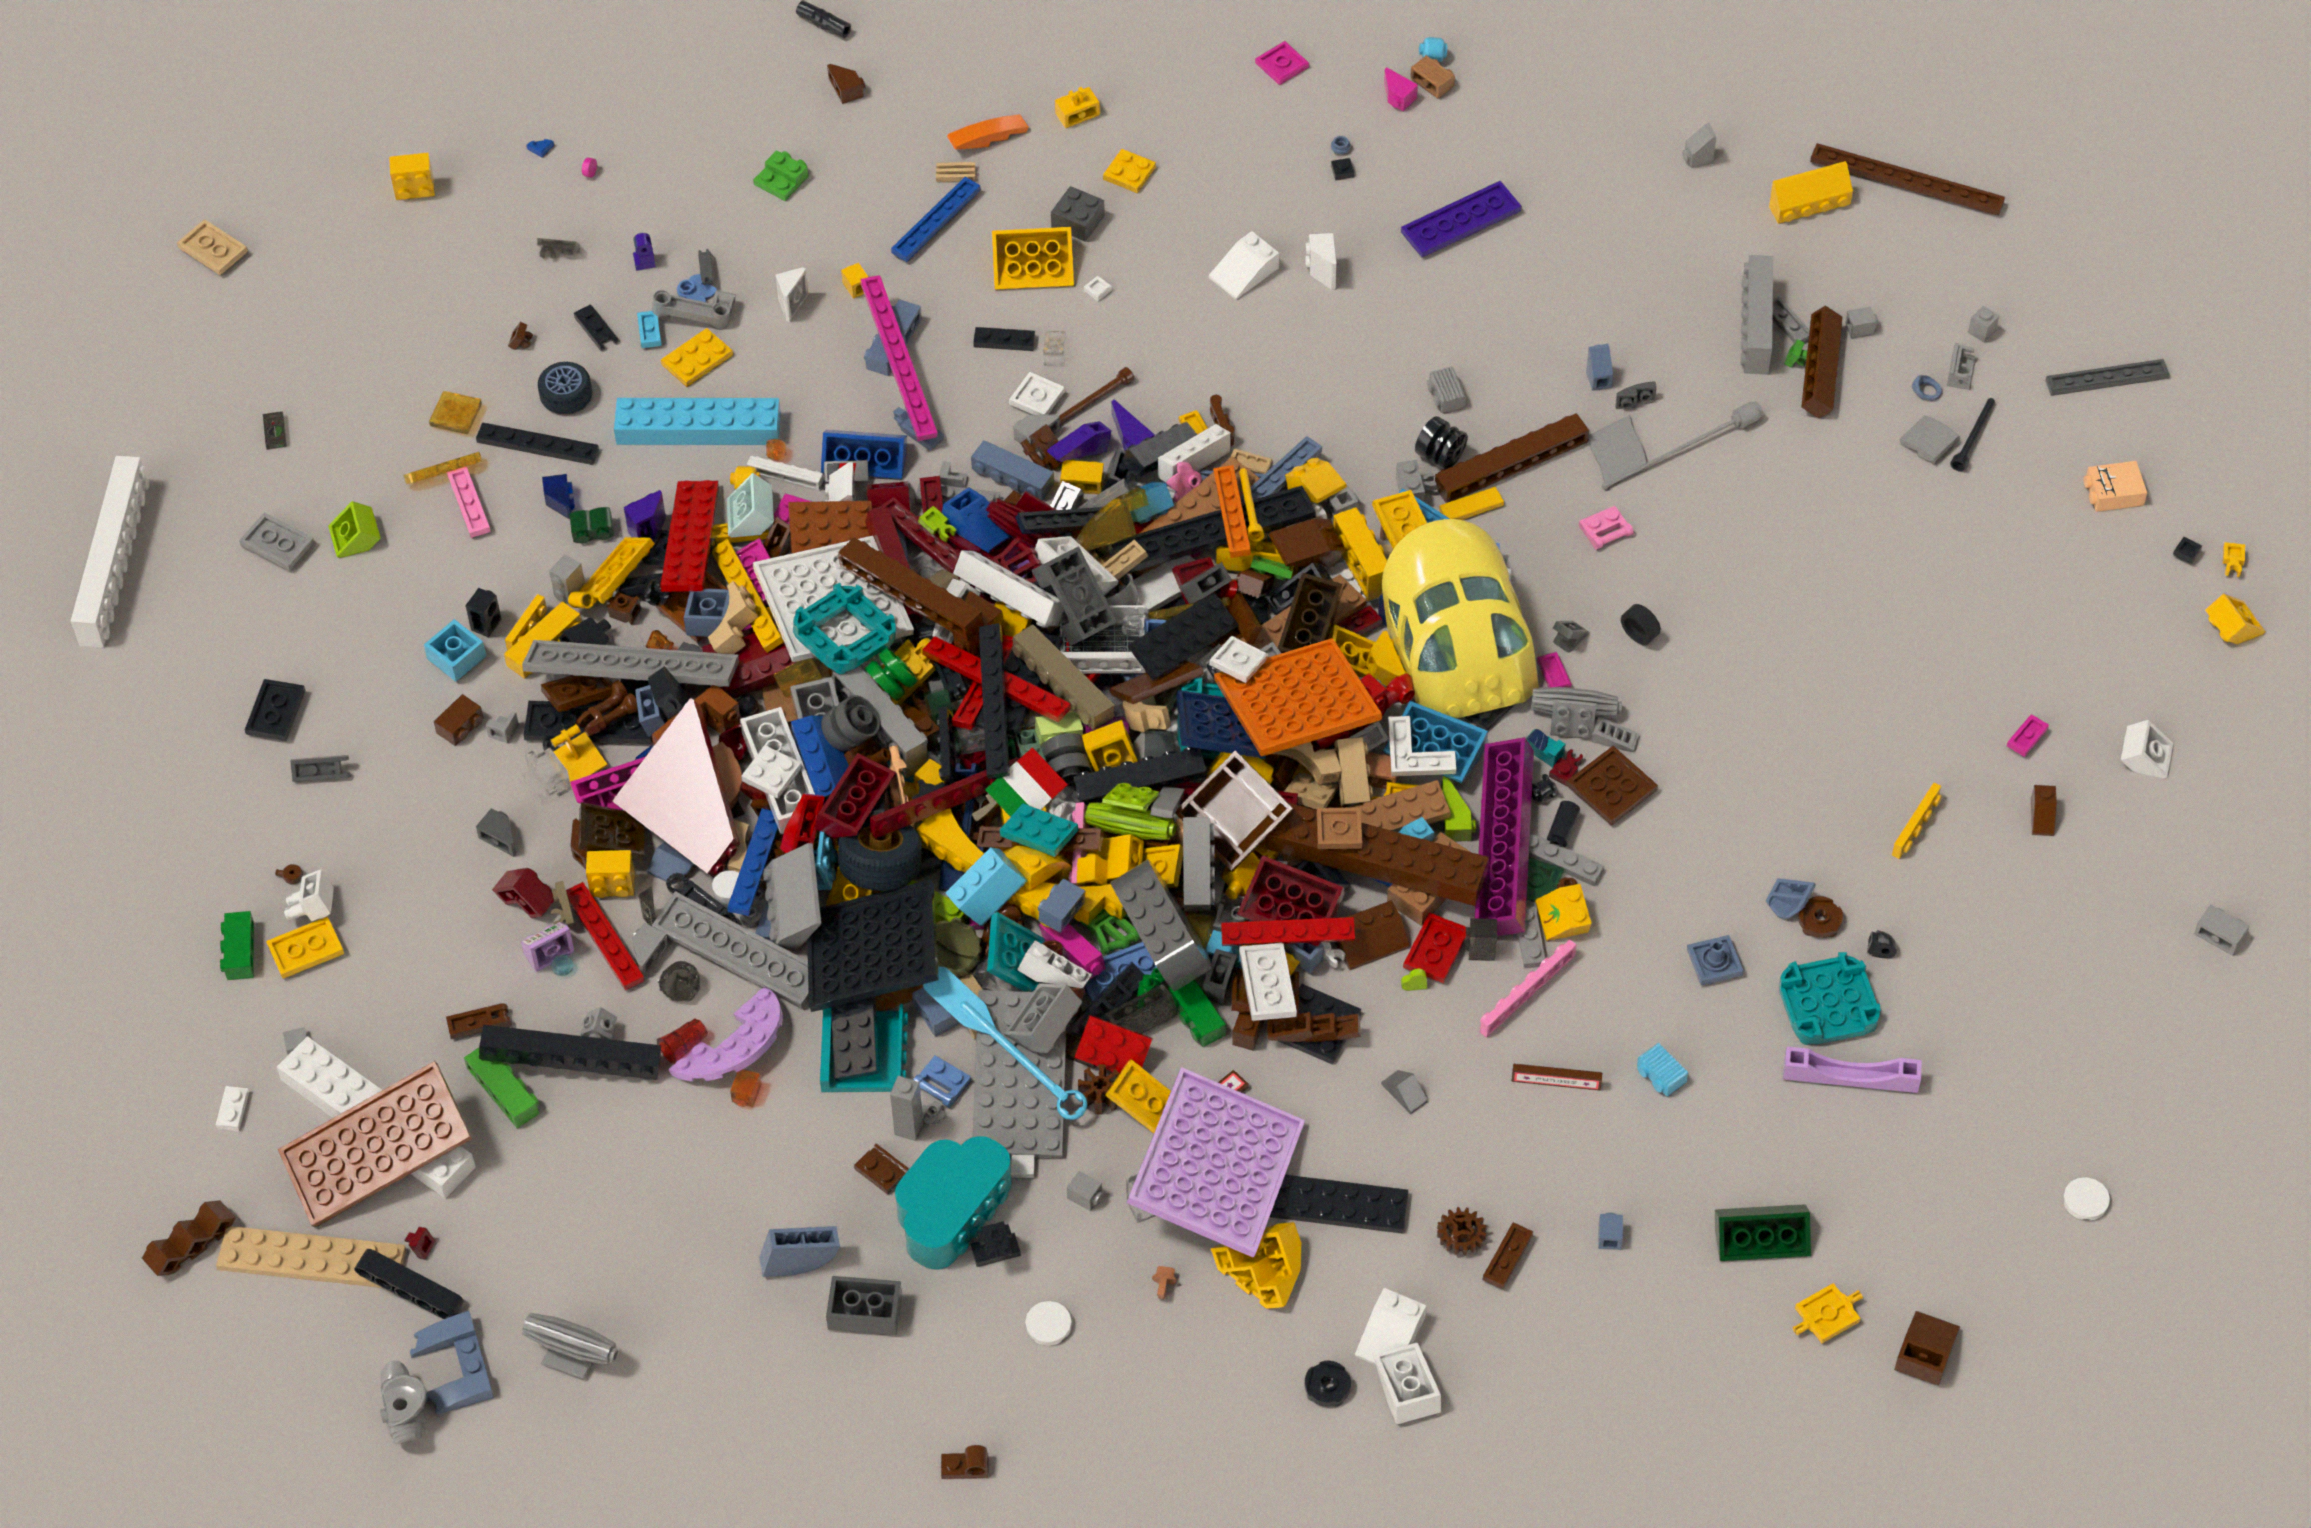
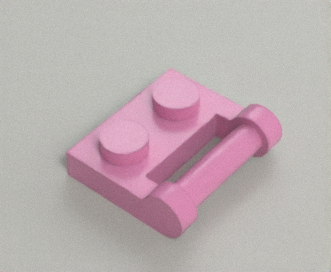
[1579,506,1634,550]

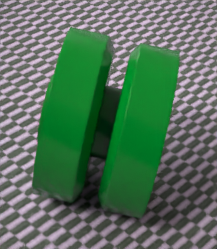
[865,647,919,701]

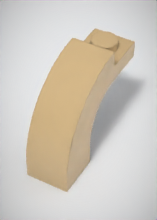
[1123,696,1171,732]

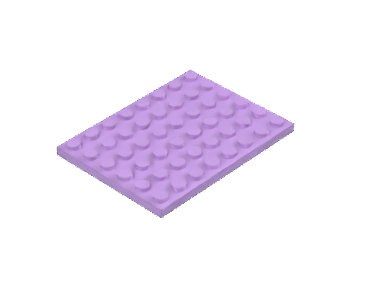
[1126,1067,1305,1258]

